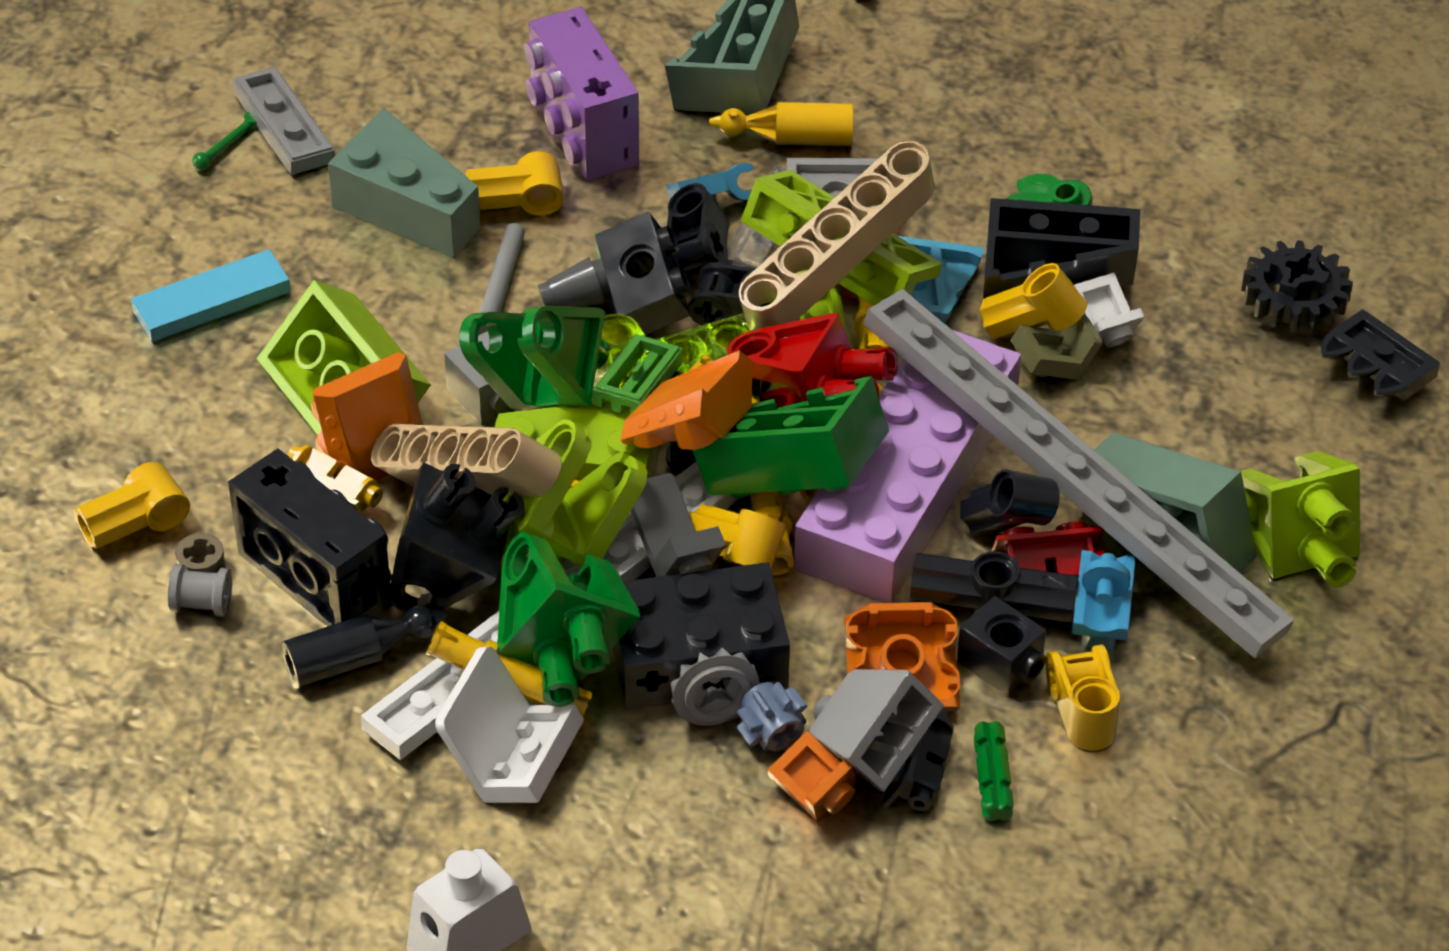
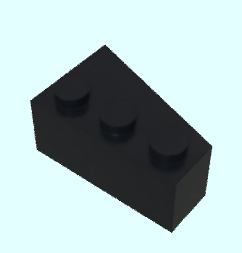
[982,198,1141,301]

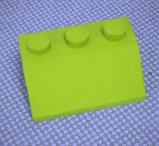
[256,280,431,435]

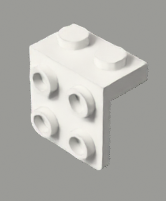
[435,647,584,803]

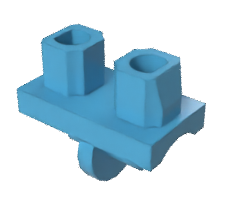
[1072,550,1136,651]

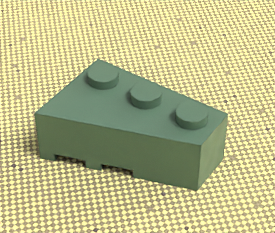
[665,0,800,115]
[1094,432,1257,573]

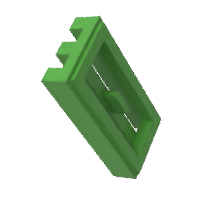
[592,334,683,414]

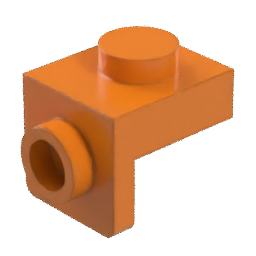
[767,731,857,821]

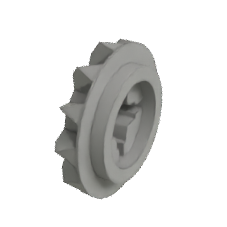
[670,648,759,726]

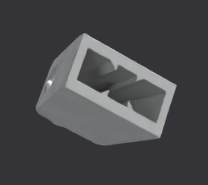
[809,669,944,792]

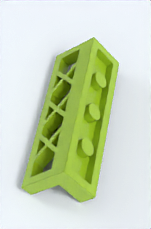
[741,170,943,305]

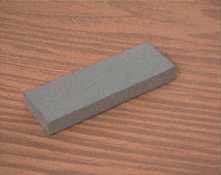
[232,67,335,175]

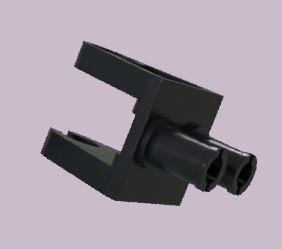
[388,462,524,614]

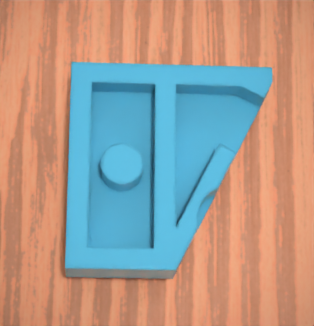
[899,236,984,324]

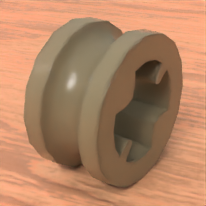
[175,533,226,573]

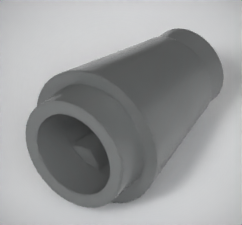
[538,257,612,307]

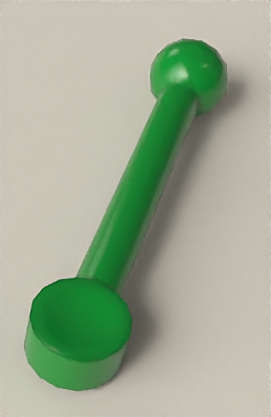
[192,112,258,171]

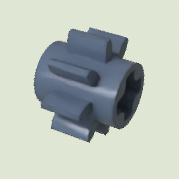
[737,682,808,751]

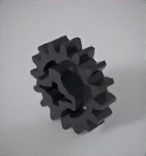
[1241,240,1353,332]

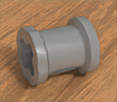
[168,564,232,617]

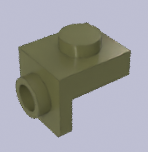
[1011,313,1102,380]

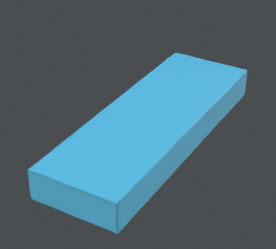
[131,249,291,342]

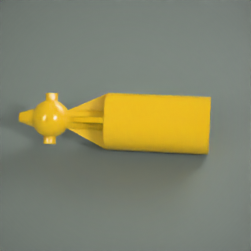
[709,102,853,147]

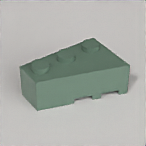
[328,107,481,259]

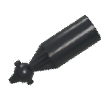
[282,606,447,688]

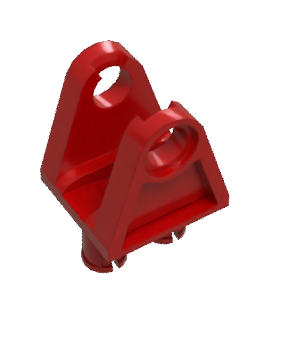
[726,313,898,408]

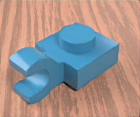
[666,163,753,201]

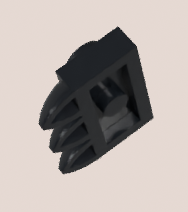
[1321,309,1440,401]

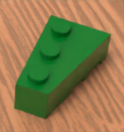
[692,376,889,498]

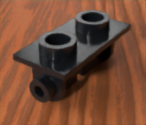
[882,710,954,811]

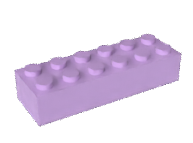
[794,330,1021,603]

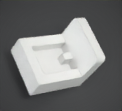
[1074,273,1145,348]

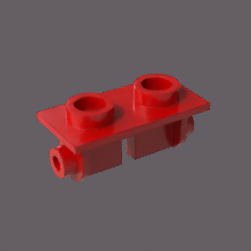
[991,521,1104,577]

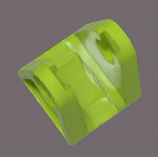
[503,419,648,567]
[1241,451,1360,588]

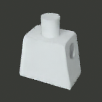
[407,849,531,951]

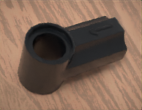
[960,469,1060,537]

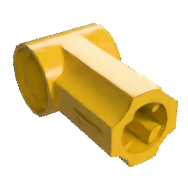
[465,151,564,216]
[979,263,1087,340]
[74,462,190,549]
[689,504,787,568]

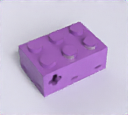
[524,6,640,181]

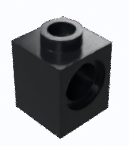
[957,596,1046,696]

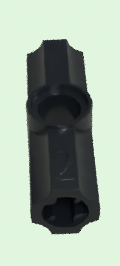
[910,551,1078,622]

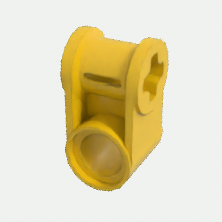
[1046,645,1120,751]

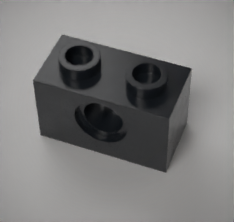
[595,212,692,336]

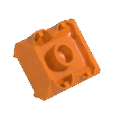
[620,350,753,450]
[311,352,423,481]
[844,602,961,713]

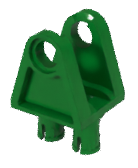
[459,305,610,411]
[497,532,640,707]

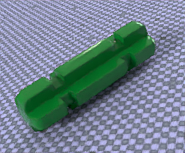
[974,721,1014,822]

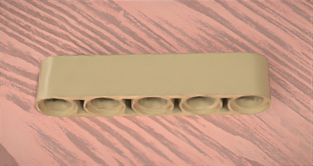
[738,141,935,331]
[371,424,561,497]

